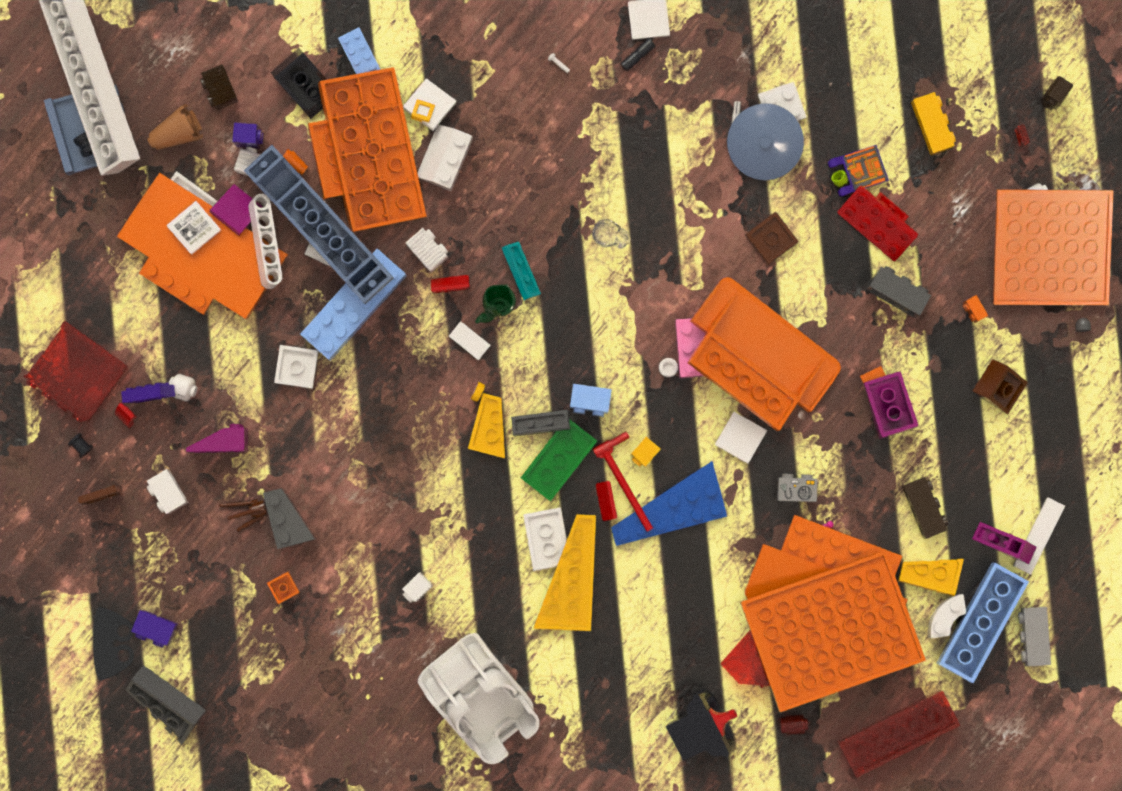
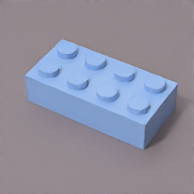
[338,27,381,74]

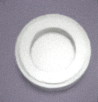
[659,358,678,377]

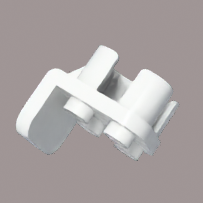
[418,633,539,764]

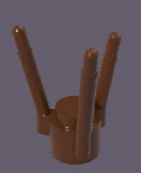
[219,499,267,532]

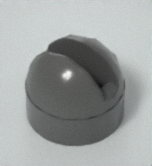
[1075,318,1091,332]

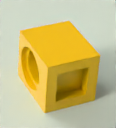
[631,437,660,467]

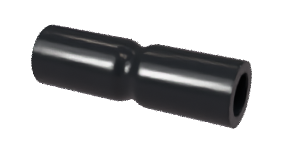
[620,38,656,72]

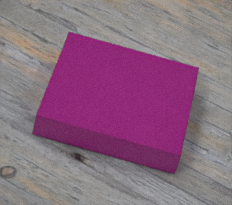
[209,184,263,236]

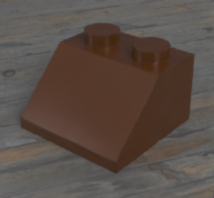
[973,359,1028,415]

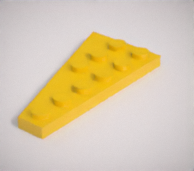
[533,514,596,631]

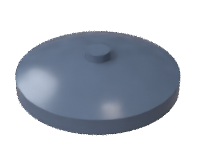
[727,103,804,180]

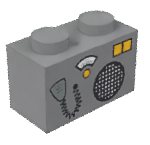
[777,474,817,502]

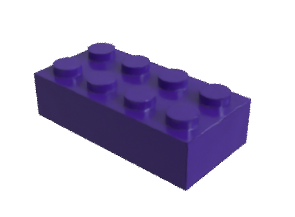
[121,383,176,403]

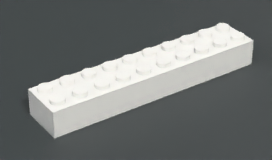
[39,0,140,176]

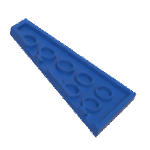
[611,461,727,546]

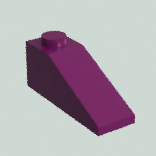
[972,522,1037,564]

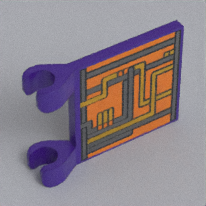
[828,145,889,197]

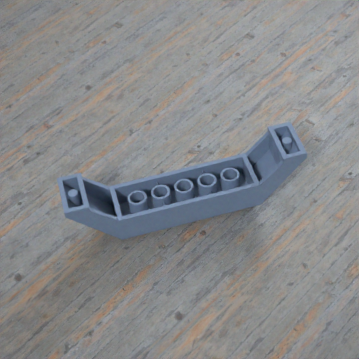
[244,145,394,304]

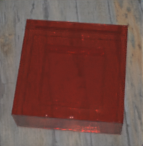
[1015,124,1030,147]

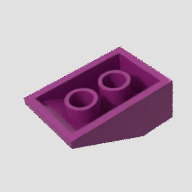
[864,371,919,439]
[186,424,248,453]

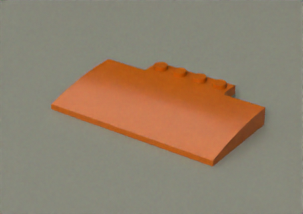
[307,67,427,232]
[117,173,288,319]

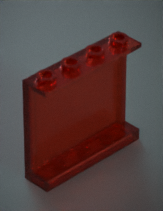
[23,321,129,423]

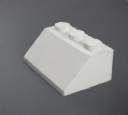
[417,125,473,191]

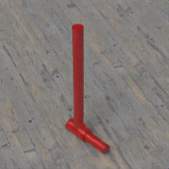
[593,431,653,532]

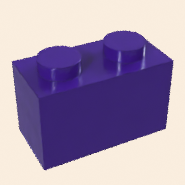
[232,123,264,149]
[131,610,178,648]

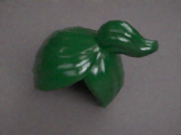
[475,284,516,324]

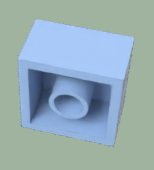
[570,384,612,417]

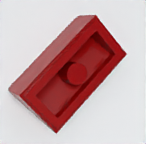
[431,275,470,294]
[596,481,617,521]

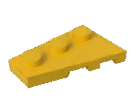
[468,393,505,458]
[898,559,964,596]

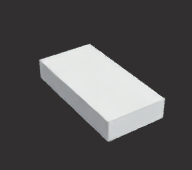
[449,321,491,360]

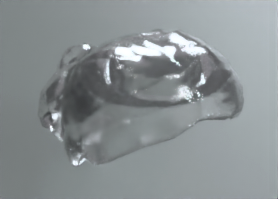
[592,219,630,249]

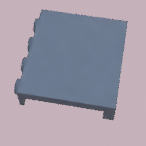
[44,84,129,175]

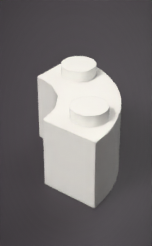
[928,594,966,638]

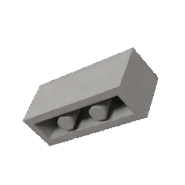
[1018,606,1051,666]

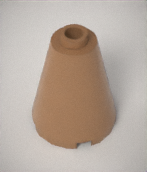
[148,104,203,150]

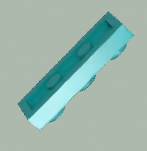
[502,242,541,300]

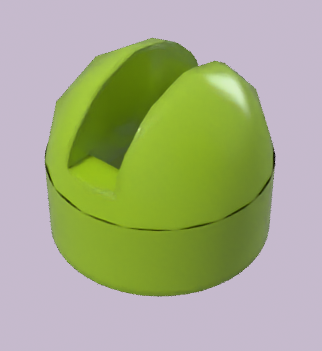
[831,170,848,187]

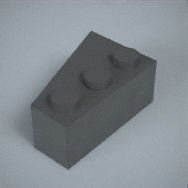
[263,488,316,549]

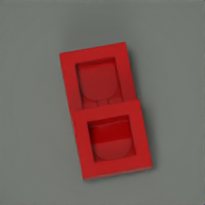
[115,402,137,429]

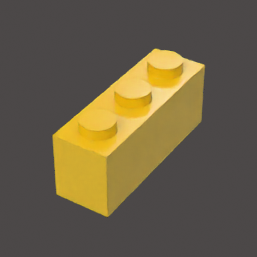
[911,92,956,156]

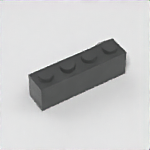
[126,665,206,745]

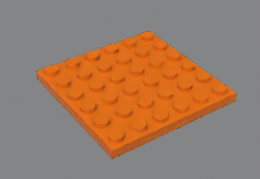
[993,189,1113,305]

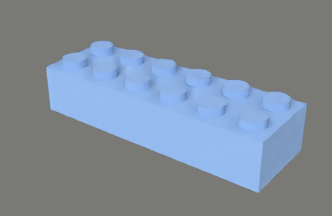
[300,249,407,361]
[936,563,1029,683]

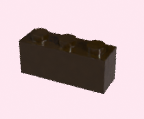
[902,477,948,539]

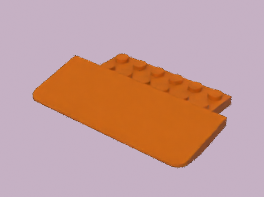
[687,277,841,431]
[745,515,908,604]

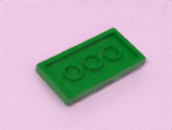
[520,420,597,502]

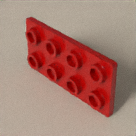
[837,185,918,262]

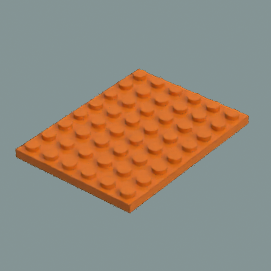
[740,551,926,712]

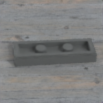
[511,410,570,437]

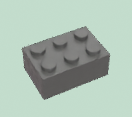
[866,266,932,318]

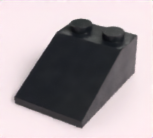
[270,48,327,119]

